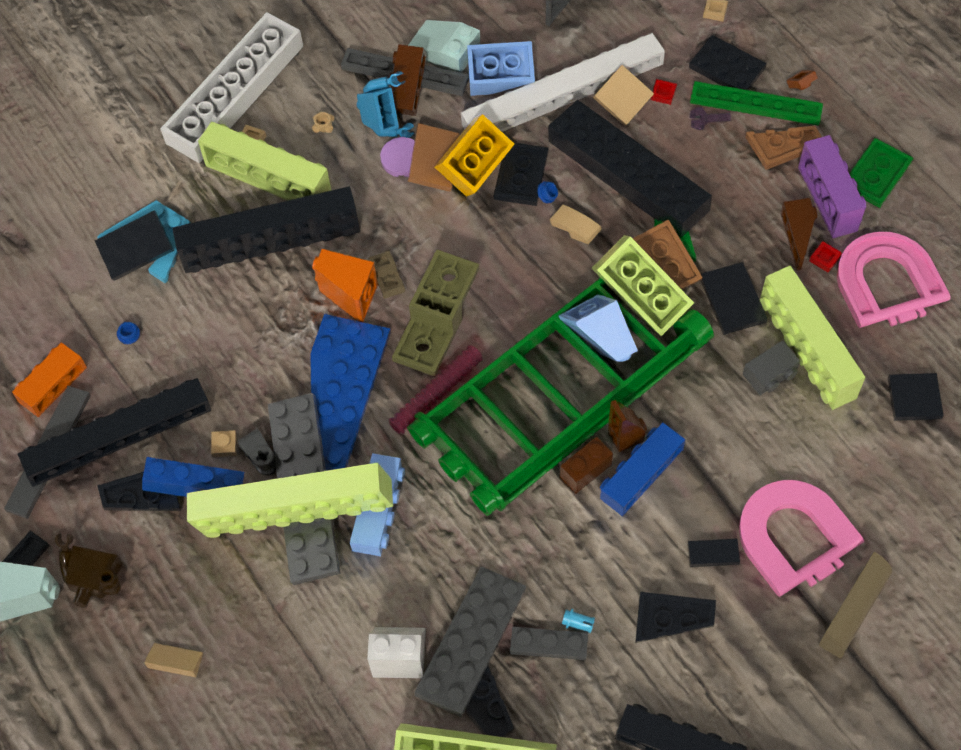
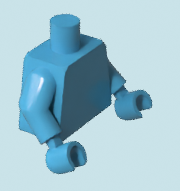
[357,71,415,138]

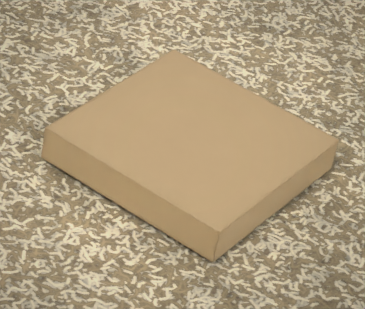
[593,65,654,126]

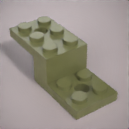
[392,250,480,377]

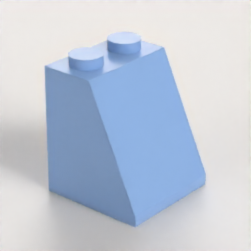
[559,294,638,362]

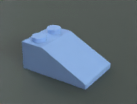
[467,41,535,96]

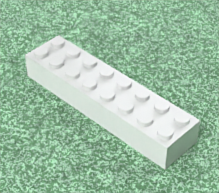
[160,12,303,163]

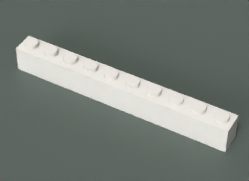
[461,33,665,132]

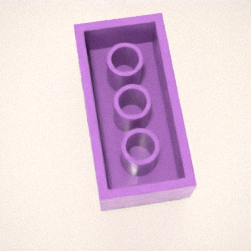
[798,135,866,238]

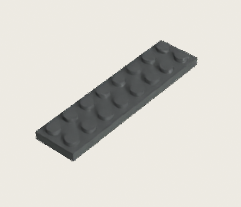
[268,393,341,585]

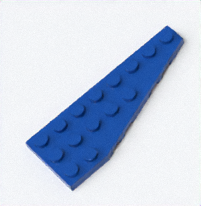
[310,314,391,471]

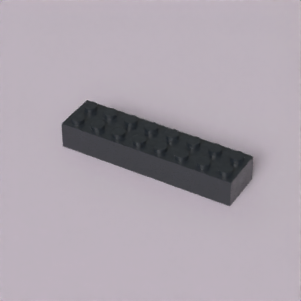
[548,100,712,238]
[172,186,360,273]

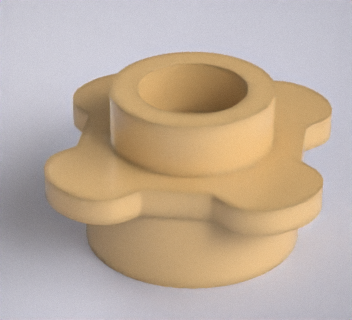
[312,112,335,133]

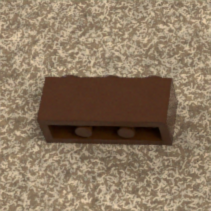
[389,44,427,116]

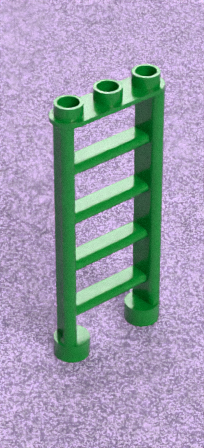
[407,278,714,516]

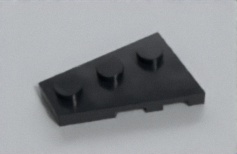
[635,592,716,643]

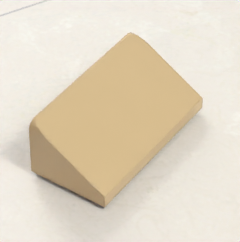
[144,643,203,677]

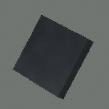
[888,373,944,421]

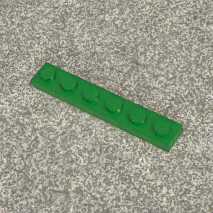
[690,81,823,126]

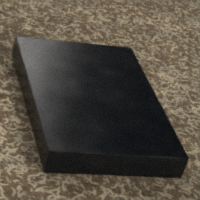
[493,142,549,206]
[95,210,174,281]
[701,262,768,335]

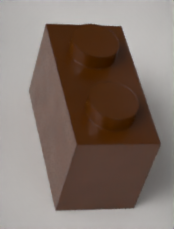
[560,437,613,494]

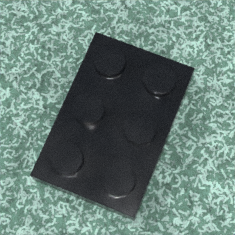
[689,35,767,90]

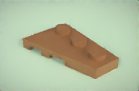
[745,126,822,170]

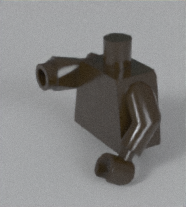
[55,533,123,608]

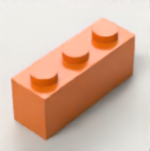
[12,342,87,417]

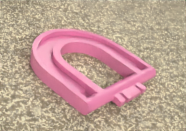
[837,232,950,328]
[739,480,864,597]

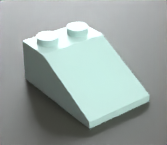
[408,20,480,73]

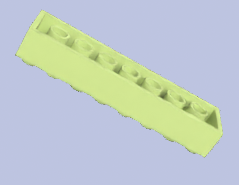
[187,463,393,538]

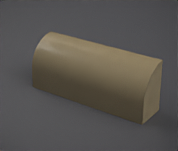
[819,552,892,659]

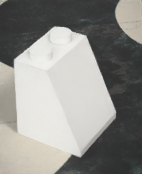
[367,627,426,678]

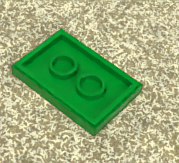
[849,138,914,208]

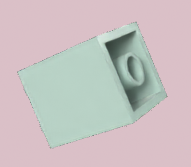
[0,562,60,622]

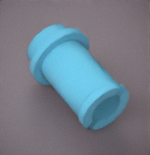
[562,608,595,633]

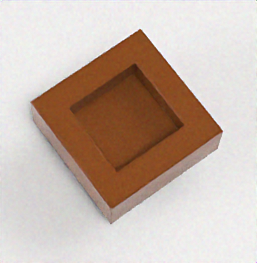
[786,70,818,90]

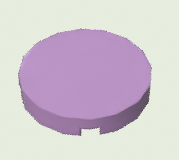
[380,137,414,177]

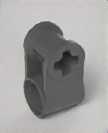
[237,428,276,476]

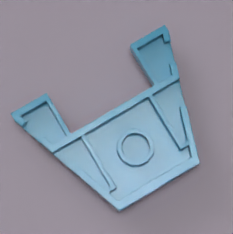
[97,200,191,283]

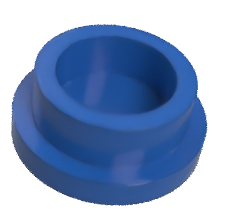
[538,181,558,204]
[117,322,140,344]

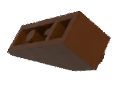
[781,198,817,271]
[608,400,647,452]

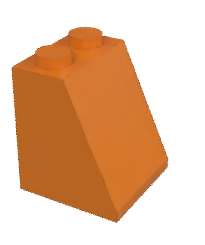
[312,249,378,322]

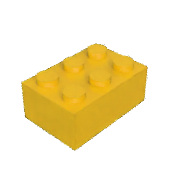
[434,114,514,197]

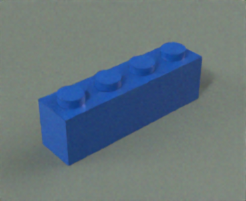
[600,423,686,517]
[142,457,244,497]

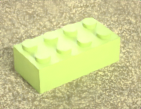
[592,235,694,336]

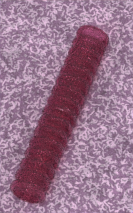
[389,345,483,435]

